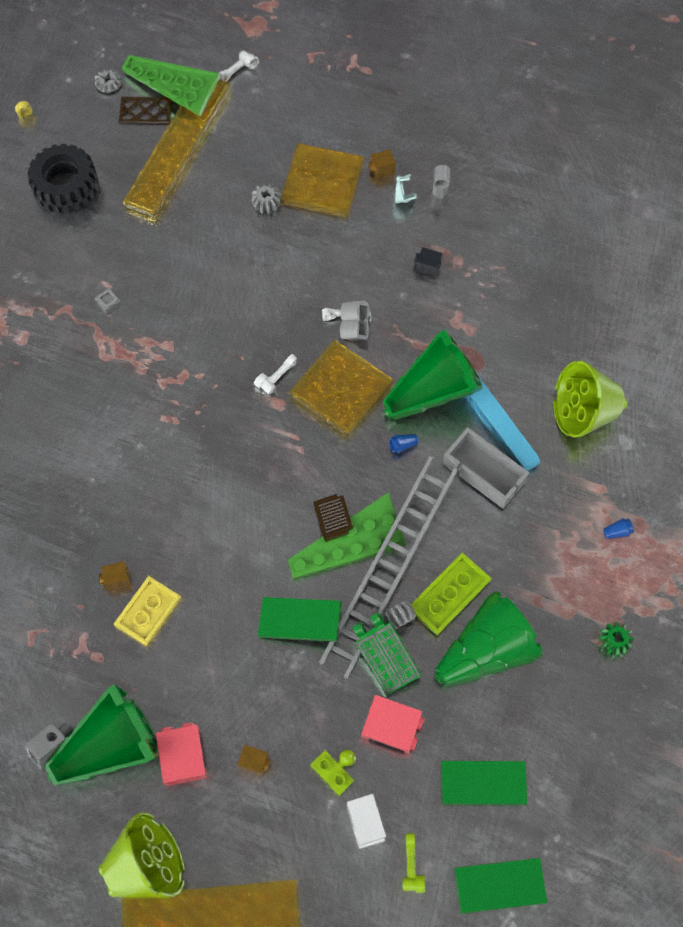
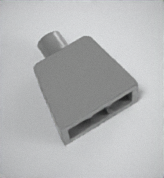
[25,722,74,771]

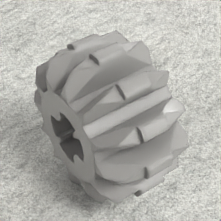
[251,183,281,214]
[381,601,416,629]

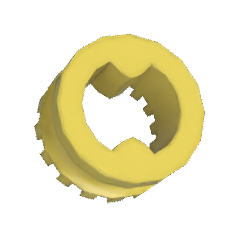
[15,101,33,119]

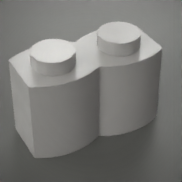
[340,301,369,340]

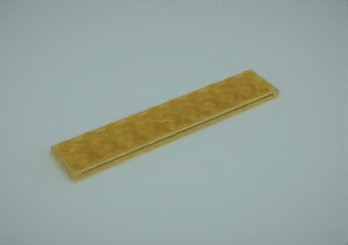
[123,80,231,218]

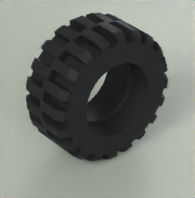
[27,144,99,213]

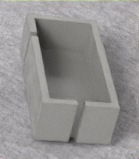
[442,427,529,509]

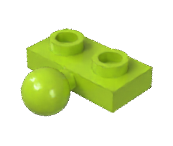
[310,749,356,796]

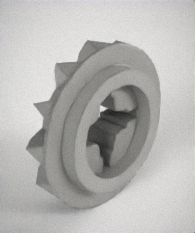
[95,69,122,93]

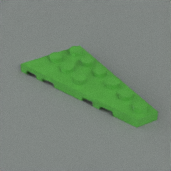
[122,55,220,117]
[288,492,406,580]

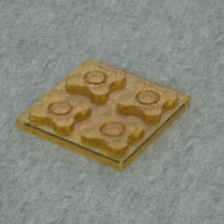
[280,143,364,217]
[289,339,394,437]

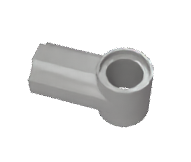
[432,165,450,199]

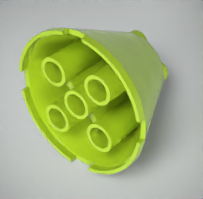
[553,361,628,438]
[99,813,185,898]

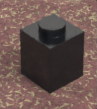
[414,247,443,277]

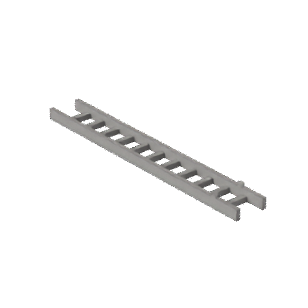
[319,456,458,679]

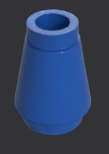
[389,434,419,453]
[603,518,634,539]

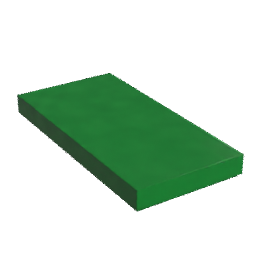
[258,597,342,642]
[441,761,528,805]
[454,858,548,914]

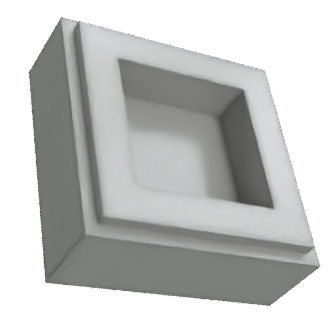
[95,288,121,313]

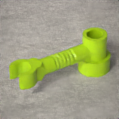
[403,833,425,893]

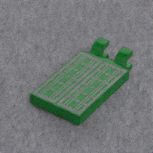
[352,612,422,696]

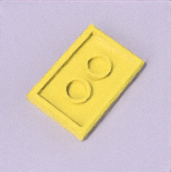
[114,576,182,647]

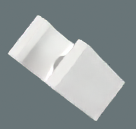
[347,794,386,849]

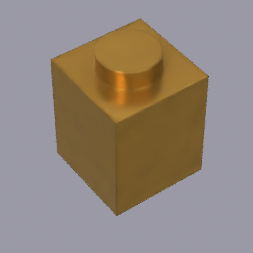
[368,149,396,178]
[99,561,131,591]
[237,744,271,776]

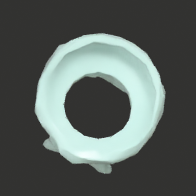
[395,174,417,204]

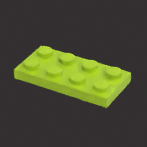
[411,552,492,636]

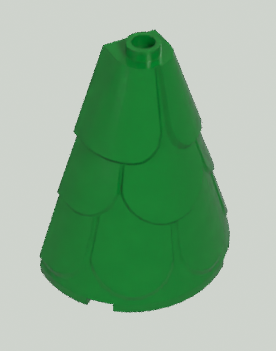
[382,329,483,420]
[434,591,543,687]
[45,684,159,785]

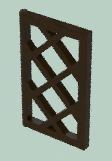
[118,97,172,124]

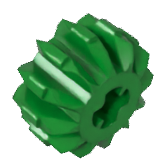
[599,622,634,657]

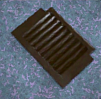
[313,494,353,542]

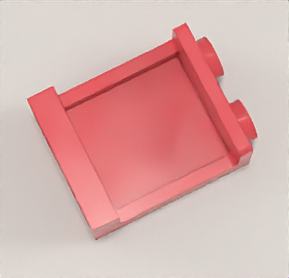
[361,695,424,754]
[156,723,207,786]

